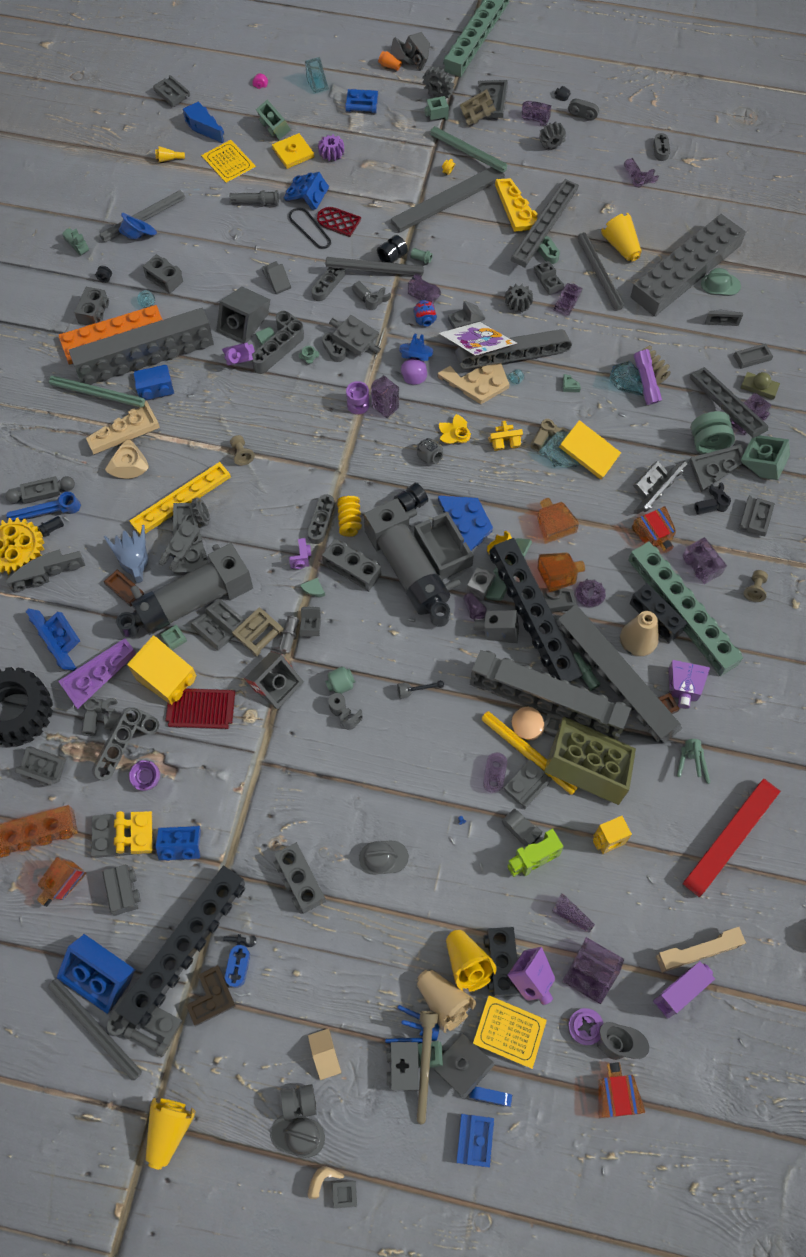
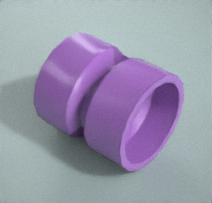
[346,381,369,414]

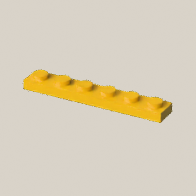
[129,462,231,535]

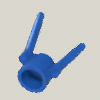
[385,1005,440,1043]

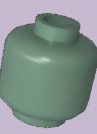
[325,666,355,694]

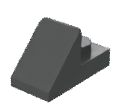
[262,261,291,295]
[448,301,485,329]

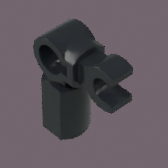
[695,482,731,515]

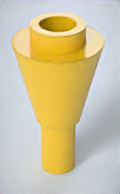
[155,146,185,163]

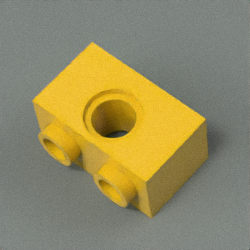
[593,816,632,854]

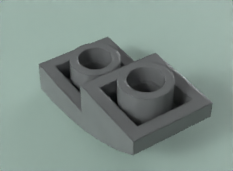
[534,261,564,295]

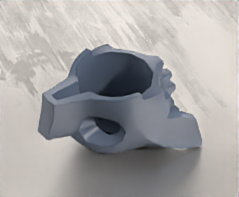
[104,525,149,583]

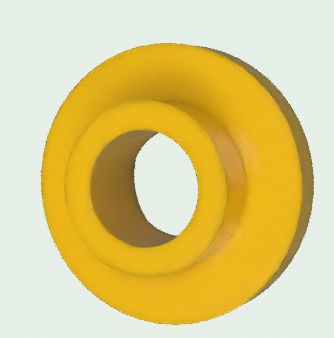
[442,159,456,175]

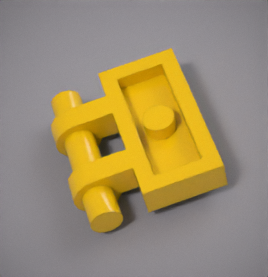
[114,811,152,854]

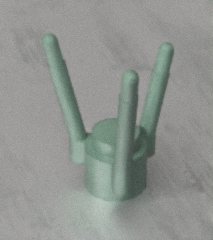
[677,739,710,784]

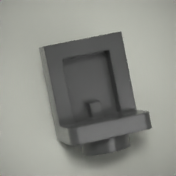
[300,607,321,637]

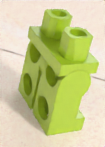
[507,828,564,877]

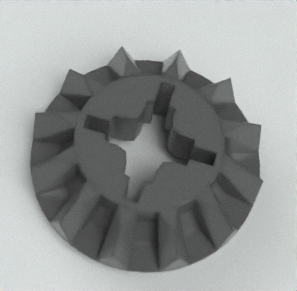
[191,497,210,526]

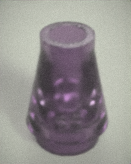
[463,593,487,621]

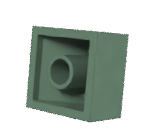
[741,435,790,480]

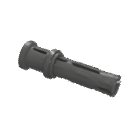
[229,190,279,205]

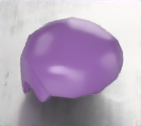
[401,358,427,385]
[129,760,160,791]

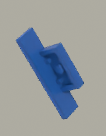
[26,608,80,671]

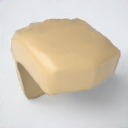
[308,1166,344,1199]

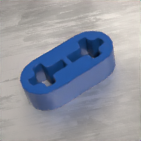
[225,945,250,988]
[469,1087,513,1107]

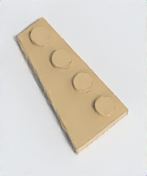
[86,400,160,455]

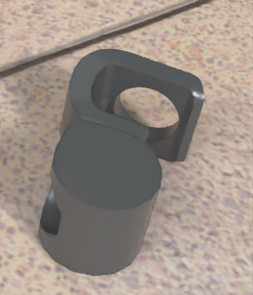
[328,693,363,730]

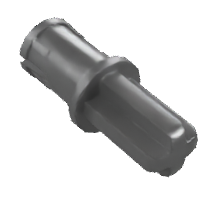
[279,616,299,654]

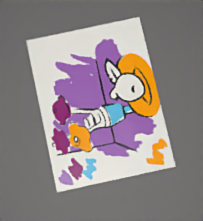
[439,322,517,356]

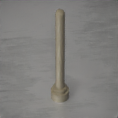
[417,1011,438,1125]

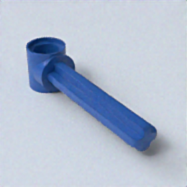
[6,492,81,522]

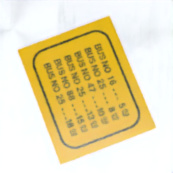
[201,140,256,183]
[473,995,547,1069]

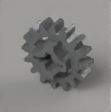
[422,66,455,99]

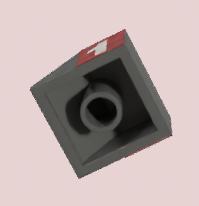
[244,651,304,709]

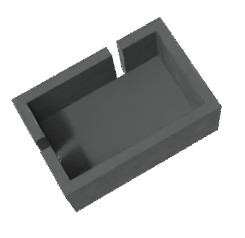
[414,511,474,579]

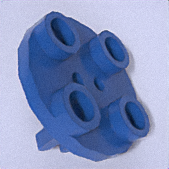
[399,333,433,361]

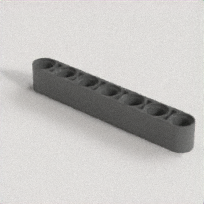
[455,329,572,369]

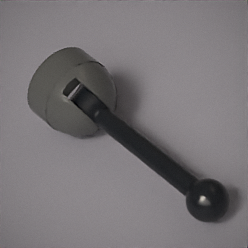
[397,680,444,699]

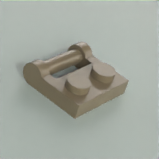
[232,607,284,657]

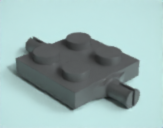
[329,315,381,356]

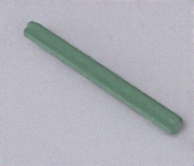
[431,126,507,173]
[49,376,145,408]

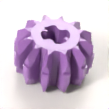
[318,134,345,161]

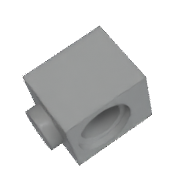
[466,567,494,601]

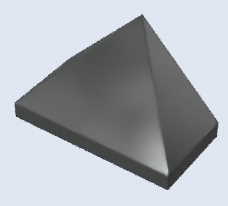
[390,37,415,65]
[705,309,743,326]

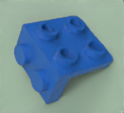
[284,172,329,210]
[134,365,174,400]

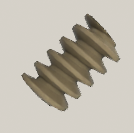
[641,345,671,384]

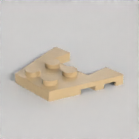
[438,363,509,404]

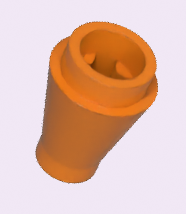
[378,51,402,71]

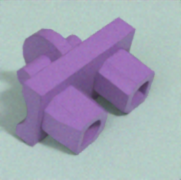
[222,342,255,366]

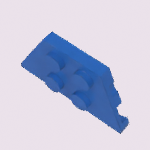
[438,496,493,551]

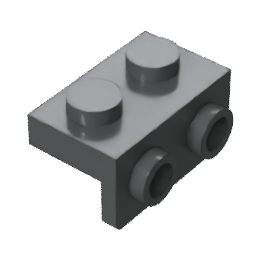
[15,746,66,786]

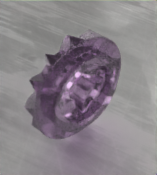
[576,579,606,607]

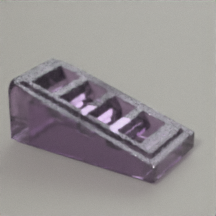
[552,893,595,933]

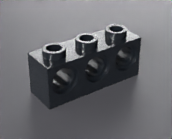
[629,583,687,643]
[483,927,521,998]

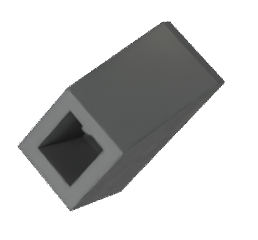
[403,32,430,70]

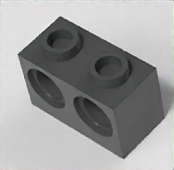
[143,254,183,294]
[74,286,109,325]

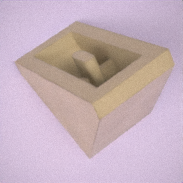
[308,1029,341,1080]

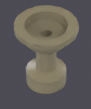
[230,435,255,466]
[743,570,768,602]

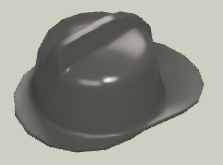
[359,840,409,874]
[597,1022,650,1060]
[271,1115,325,1158]

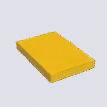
[559,420,621,479]

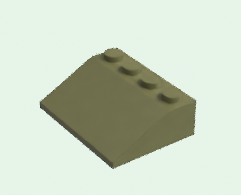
[544,716,636,805]

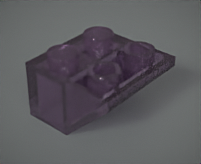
[562,937,624,1004]

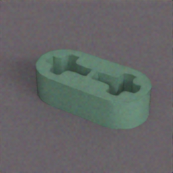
[538,236,560,264]

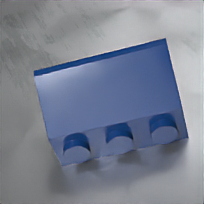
[56,934,136,1014]

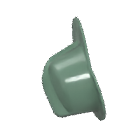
[701,268,741,295]

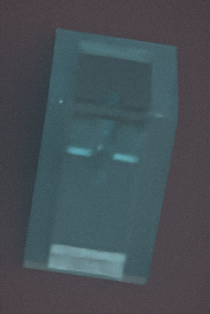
[305,57,329,93]

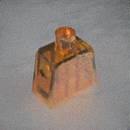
[537,498,579,544]
[537,553,585,592]

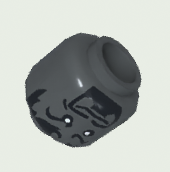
[417,438,443,465]

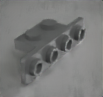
[633,461,688,513]

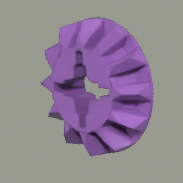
[568,1008,603,1045]

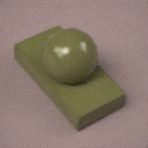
[741,372,780,400]

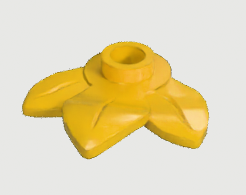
[439,414,471,444]

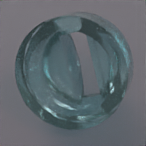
[509,369,525,385]

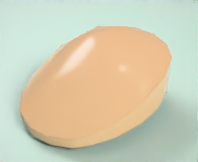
[511,706,545,740]

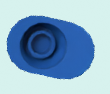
[119,213,157,239]

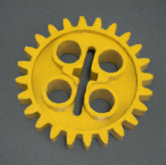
[0,518,45,575]

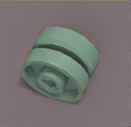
[690,411,735,454]

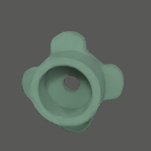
[299,346,319,364]

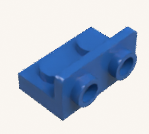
[156,826,201,861]

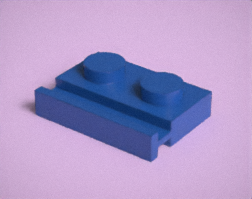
[456,1114,494,1168]

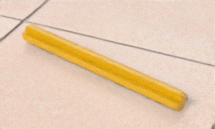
[482,711,578,795]

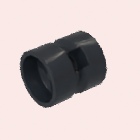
[377,235,408,263]
[394,482,428,512]

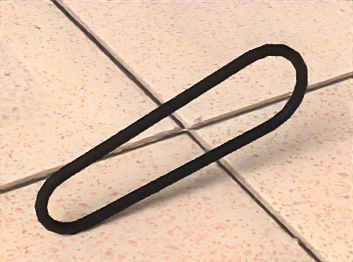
[289,207,331,249]

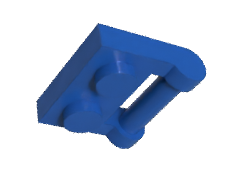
[346,89,378,113]

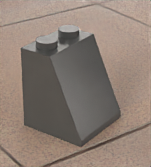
[216,287,271,343]

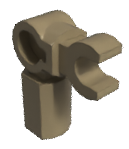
[530,419,569,451]

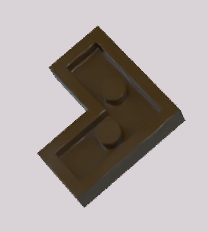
[186,965,236,1027]

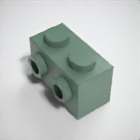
[256,99,291,140]

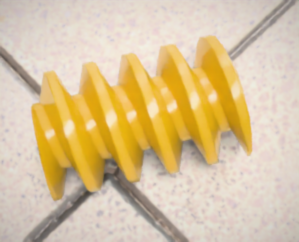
[337,496,362,537]

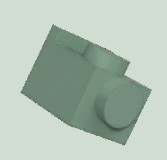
[424,96,449,120]

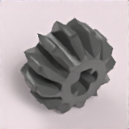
[539,121,566,150]
[505,283,533,313]

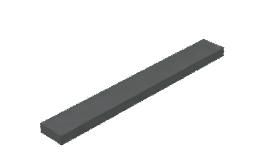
[391,167,505,232]
[511,179,579,268]

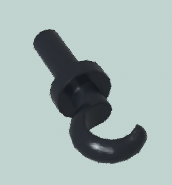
[223,934,257,947]

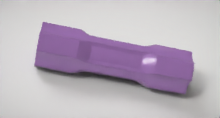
[634,349,662,405]

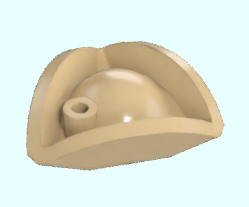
[105,440,149,479]

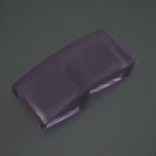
[554,283,583,316]

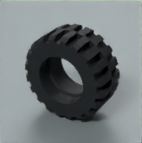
[0,667,53,747]

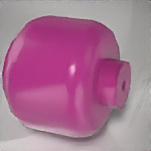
[252,73,268,89]

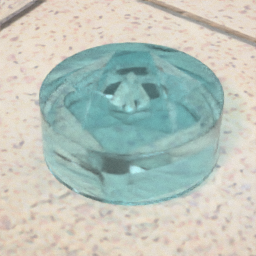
[137,290,155,308]

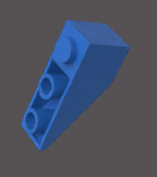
[183,101,224,143]

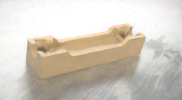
[655,927,746,973]

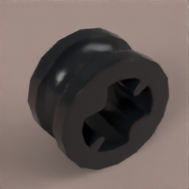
[95,266,112,282]

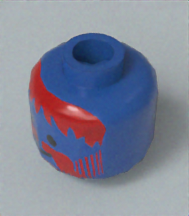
[413,300,437,327]

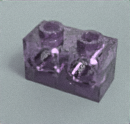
[371,375,399,418]
[730,393,772,435]
[683,537,727,584]

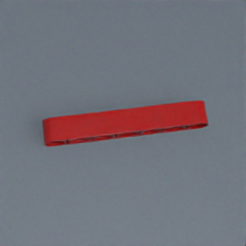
[682,778,781,898]

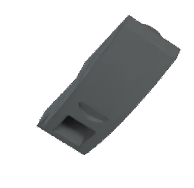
[6,549,85,592]

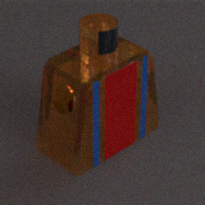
[632,506,676,553]
[37,857,86,907]
[598,1062,645,1119]

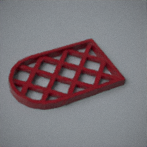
[317,207,361,237]

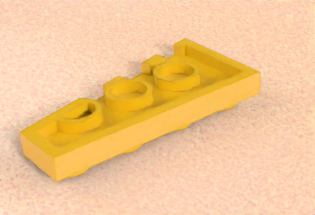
[495,178,538,232]

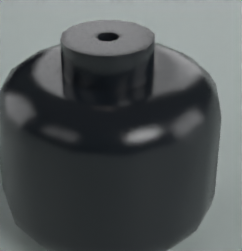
[554,86,570,101]

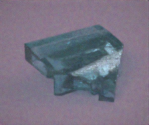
[539,432,579,468]

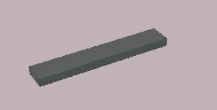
[690,367,769,438]

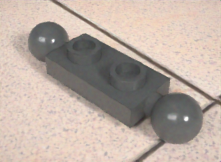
[5,476,75,503]

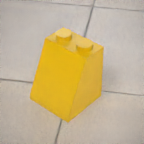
[127,635,197,705]

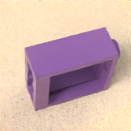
[653,961,715,1019]

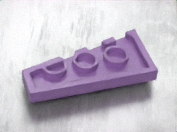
[58,638,136,709]

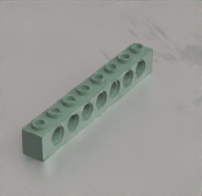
[443,0,509,77]
[628,541,743,676]

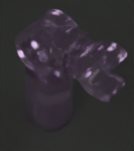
[624,158,659,188]

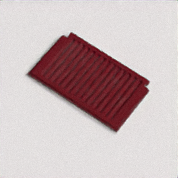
[165,688,236,729]

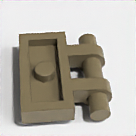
[460,89,496,126]

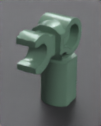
[62,228,89,256]

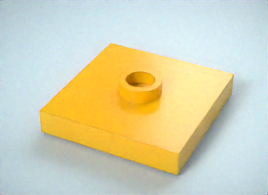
[272,133,314,169]

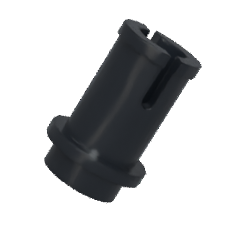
[38,516,64,536]

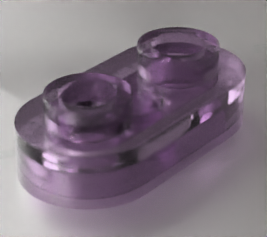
[483,752,507,793]

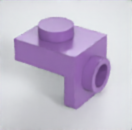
[289,538,312,569]

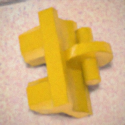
[488,420,523,451]

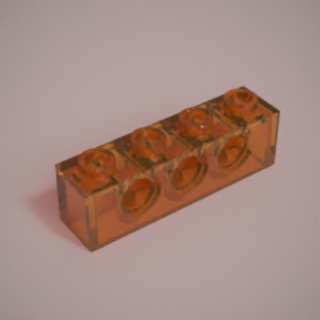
[0,805,78,858]

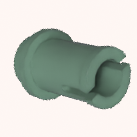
[411,248,433,264]

